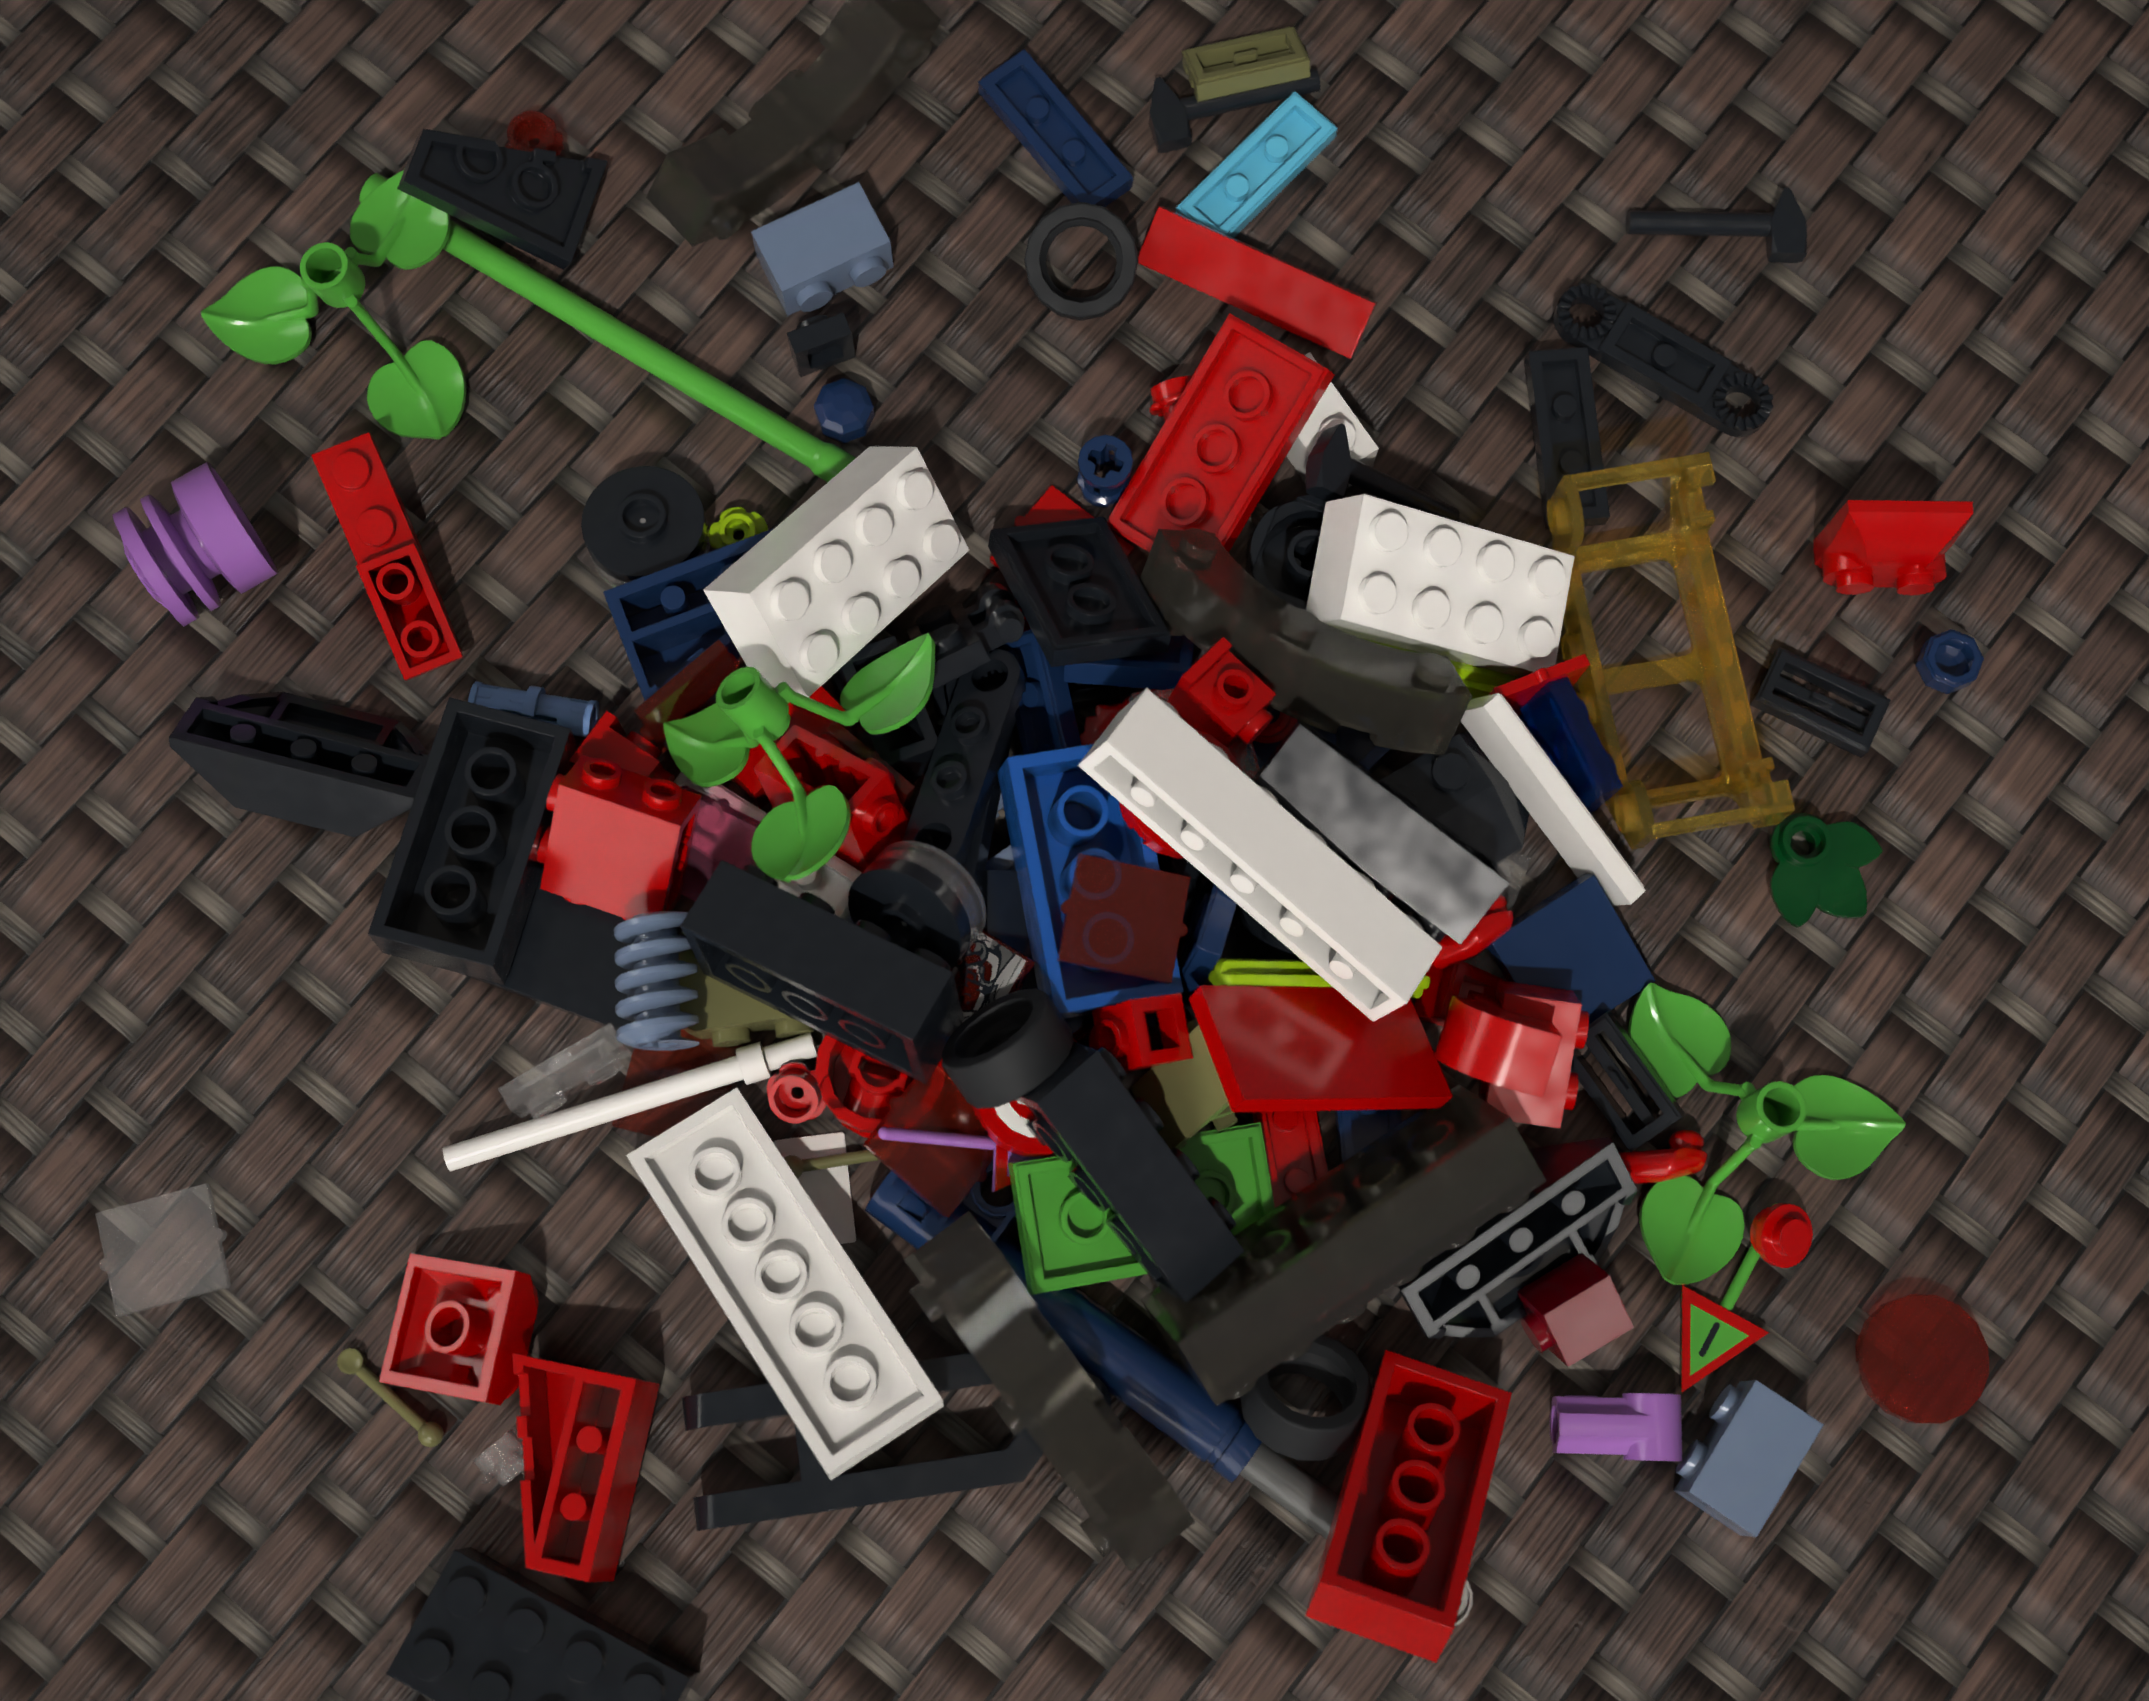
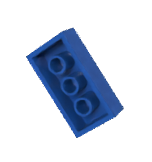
[997,744,1183,1019]

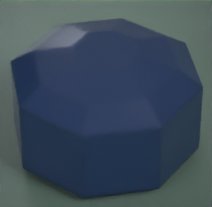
[813,378,875,443]
[1915,629,1984,694]

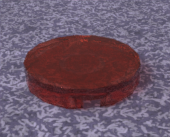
[1856,1294,1989,1424]

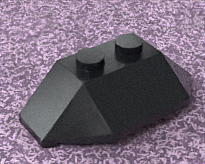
[169,692,430,837]
[1346,731,1529,912]
[1396,1137,1638,1338]

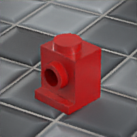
[1167,637,1276,749]
[569,710,675,782]
[1089,993,1193,1072]

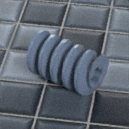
[614,911,700,1051]

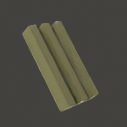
[1182,26,1310,102]

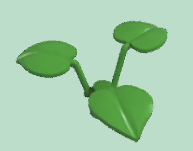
[201,170,466,440]
[663,633,935,883]
[1628,983,1906,1285]

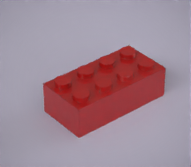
[1305,1350,1512,1663]

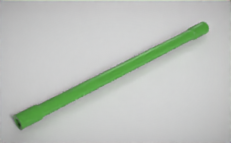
[360,173,856,483]

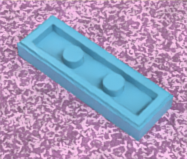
[1175,91,1338,238]

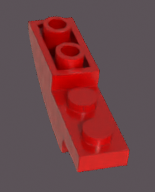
[311,432,464,681]

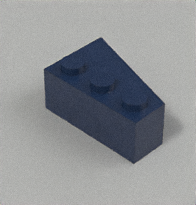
[603,528,774,723]

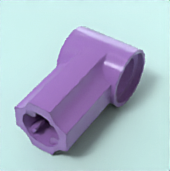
[1550,1393,1682,1461]

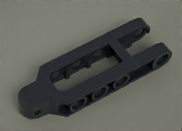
[682,1348,1111,1531]

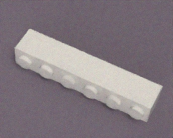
[1078,688,1442,1022]

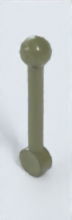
[784,1141,910,1178]
[337,1348,444,1448]

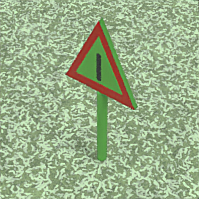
[1681,1203,1777,1393]

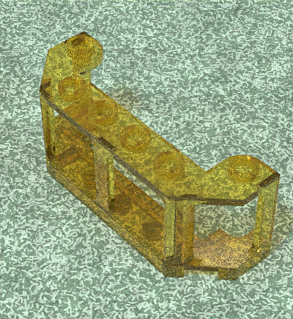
[1547,452,1795,850]

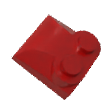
[1813,500,1973,595]
[379,1253,538,1405]

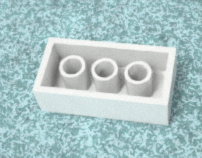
[703,446,969,697]
[1303,494,1575,678]

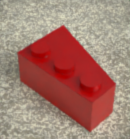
[512,1353,660,1582]

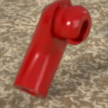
[1432,895,1513,970]
[1619,1130,1707,1184]

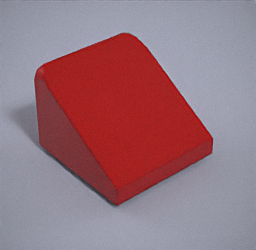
[1414,961,1502,1027]

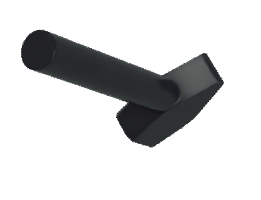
[1149,68,1321,154]
[1626,188,1807,263]
[1306,423,1459,521]

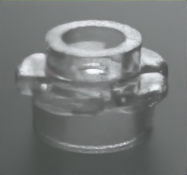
[473,1426,524,1487]

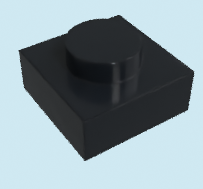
[787,313,856,377]

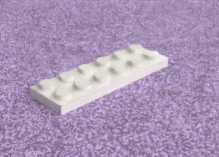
[626,1087,944,1481]

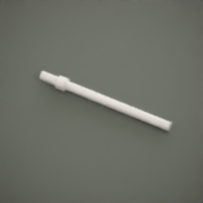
[443,1032,817,1172]

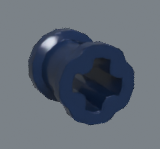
[1077,435,1133,508]

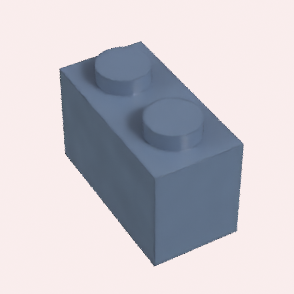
[751,182,893,316]
[1674,1380,1824,1537]

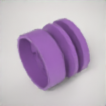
[112,462,278,627]

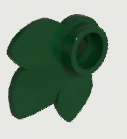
[1769,813,1883,928]

